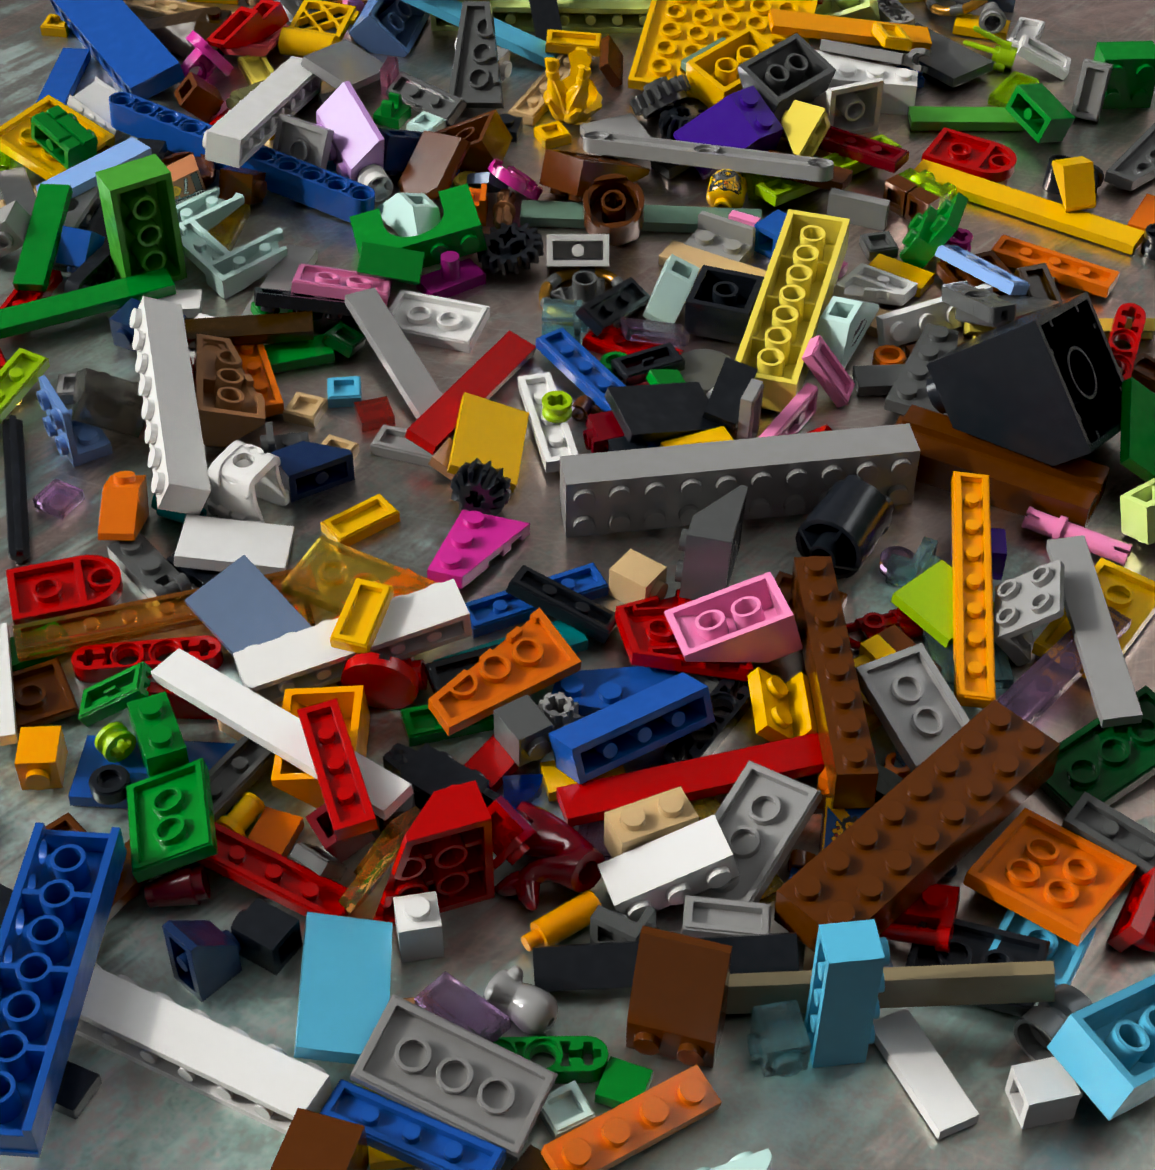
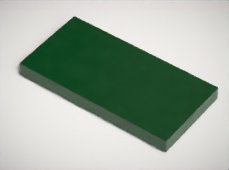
[1040,685,1155,814]

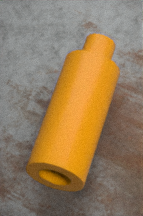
[521,890,602,952]

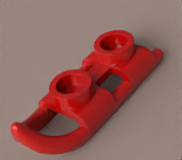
[846,608,928,650]

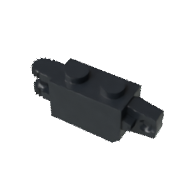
[383,743,513,813]

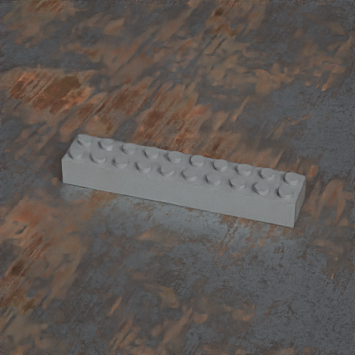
[560,423,920,538]

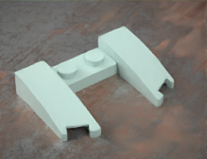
[176,186,288,300]

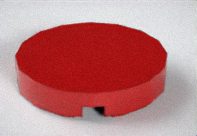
[341,652,419,710]

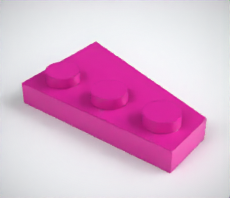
[427,509,530,589]

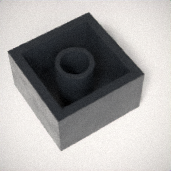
[684,265,764,344]

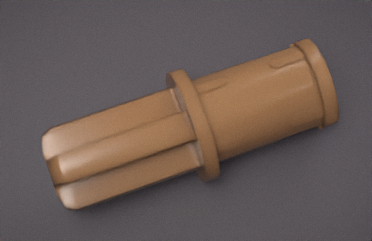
[492,189,516,229]

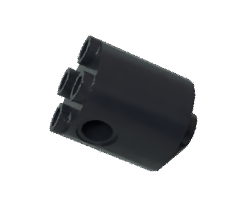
[795,474,894,579]

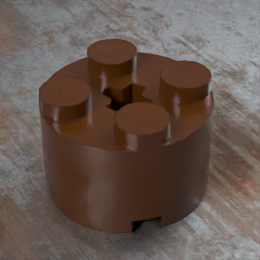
[583,173,644,246]

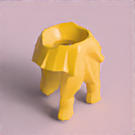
[543,47,603,125]

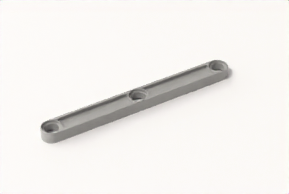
[583,131,834,182]

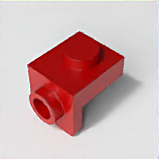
[487,795,536,870]

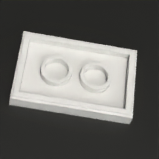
[389,290,490,353]
[174,514,294,579]

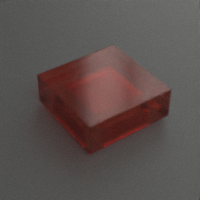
[354,396,395,432]

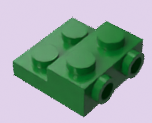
[900,192,968,269]

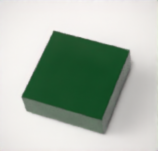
[322,322,367,358]

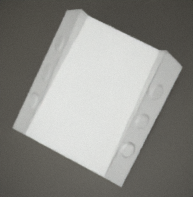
[66,76,126,141]

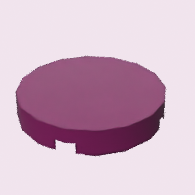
[488,158,543,200]

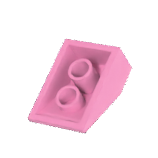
[664,572,803,663]

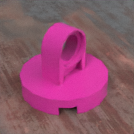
[181,30,234,80]

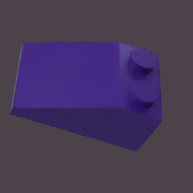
[673,86,784,179]

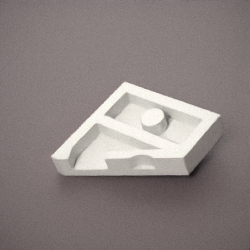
[833,263,918,306]

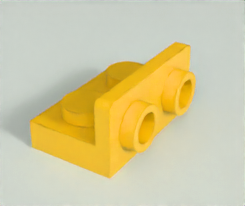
[747,667,817,742]

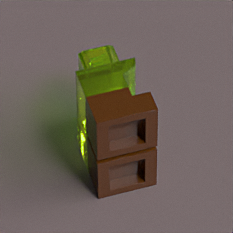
[883,168,957,222]

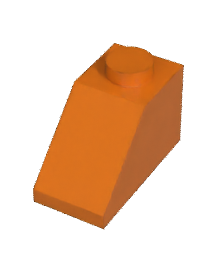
[98,471,149,541]

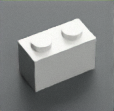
[547,234,609,267]

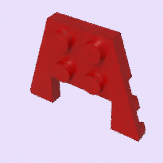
[615,589,754,681]

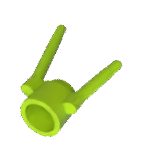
[963,26,1018,72]

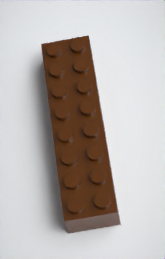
[774,699,1060,952]

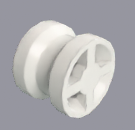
[357,164,393,202]

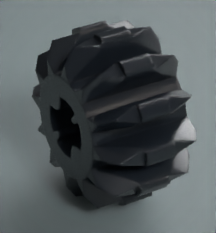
[659,103,705,140]
[450,458,511,516]

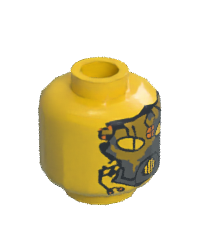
[706,169,748,208]

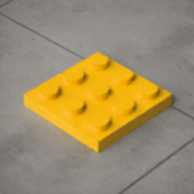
[0,95,115,180]

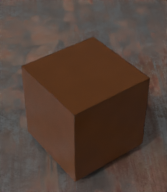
[270,1108,369,1170]

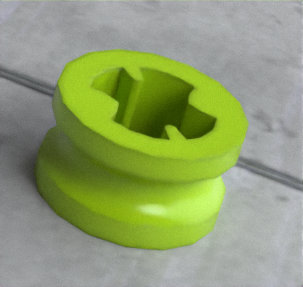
[542,391,572,423]
[94,722,137,763]

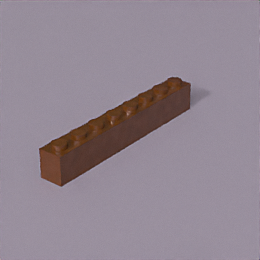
[791,556,879,809]

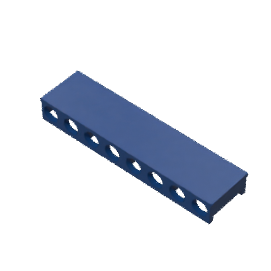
[50,0,185,100]
[0,822,127,1158]

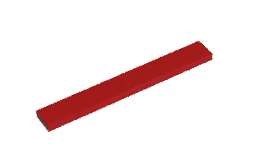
[556,732,876,827]

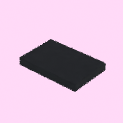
[604,382,723,443]
[905,919,1050,1017]

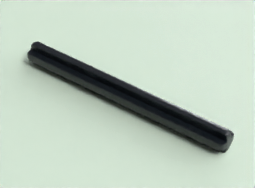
[2,415,31,564]

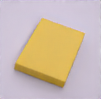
[447,392,529,493]

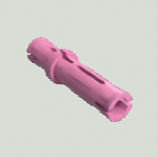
[1022,506,1133,566]

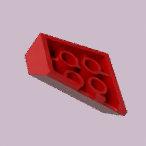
[373,780,495,927]

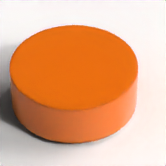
[872,345,906,365]

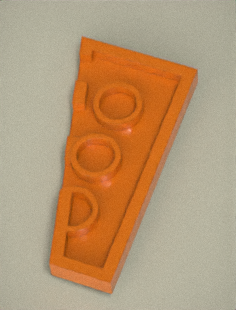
[428,607,582,736]

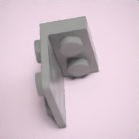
[994,559,1065,667]

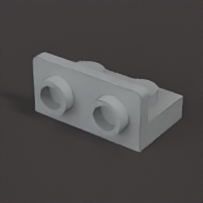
[684,211,756,263]

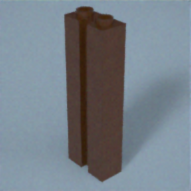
[895,404,1110,528]

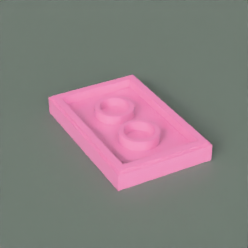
[291,263,392,306]

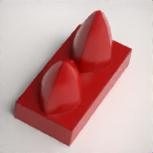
[1106,867,1155,953]

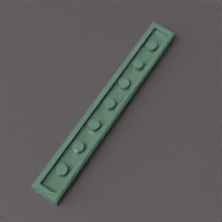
[520,200,762,233]

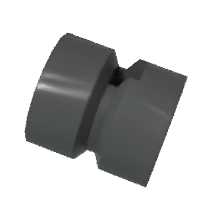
[1014,984,1093,1061]

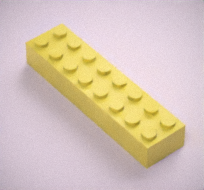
[735,209,850,412]

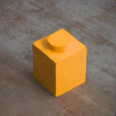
[15,725,68,790]

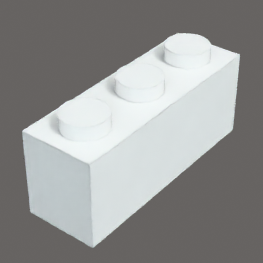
[597,815,740,922]

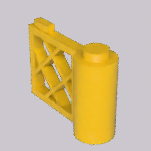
[278,0,360,58]

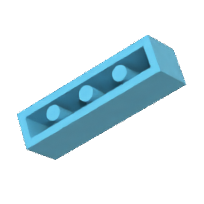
[804,919,890,1068]

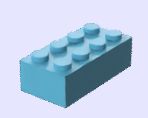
[1047,974,1155,1121]

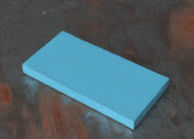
[294,912,393,1065]

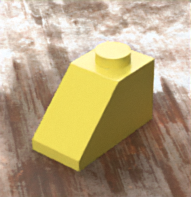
[781,100,831,157]

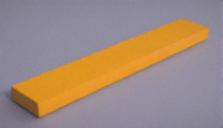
[768,9,932,50]

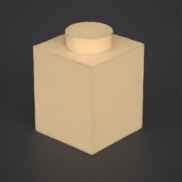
[609,549,668,604]

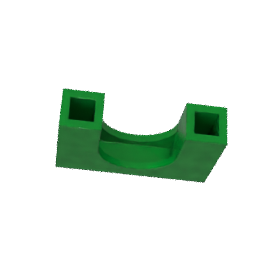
[350,183,488,268]

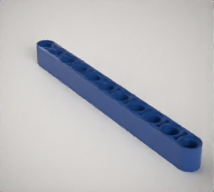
[109,92,375,223]

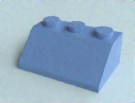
[349,0,430,57]

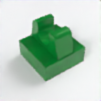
[373,92,412,130]

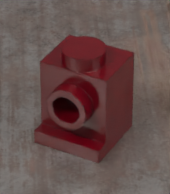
[583,410,625,453]

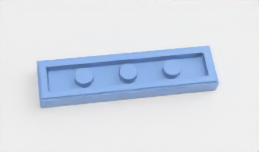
[36,137,152,199]

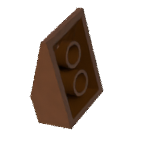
[436,109,513,173]
[539,149,650,202]
[626,925,732,1068]

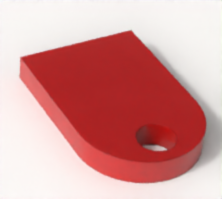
[921,127,1017,182]
[6,555,123,630]

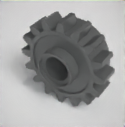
[630,74,692,119]

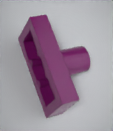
[416,251,486,298]

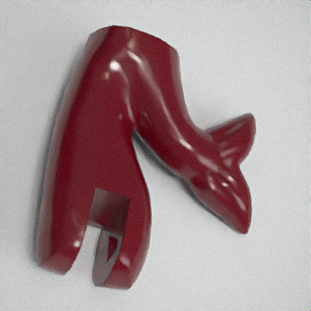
[494,801,605,911]

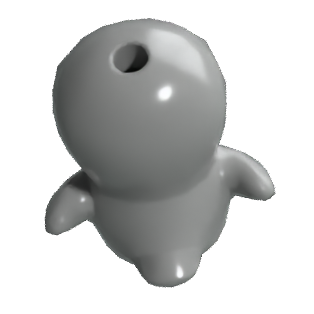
[483,966,558,1035]

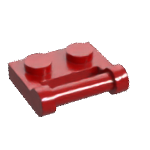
[879,884,960,953]

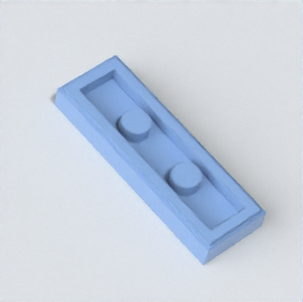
[935,245,1030,296]

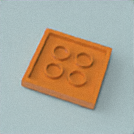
[963,808,1137,947]

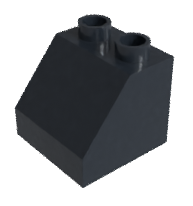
[926,291,1124,466]

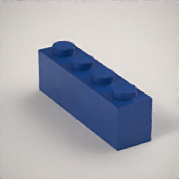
[548,672,715,784]

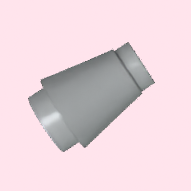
[979,2,1006,34]

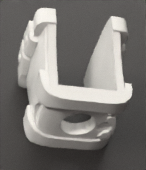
[207,440,290,523]

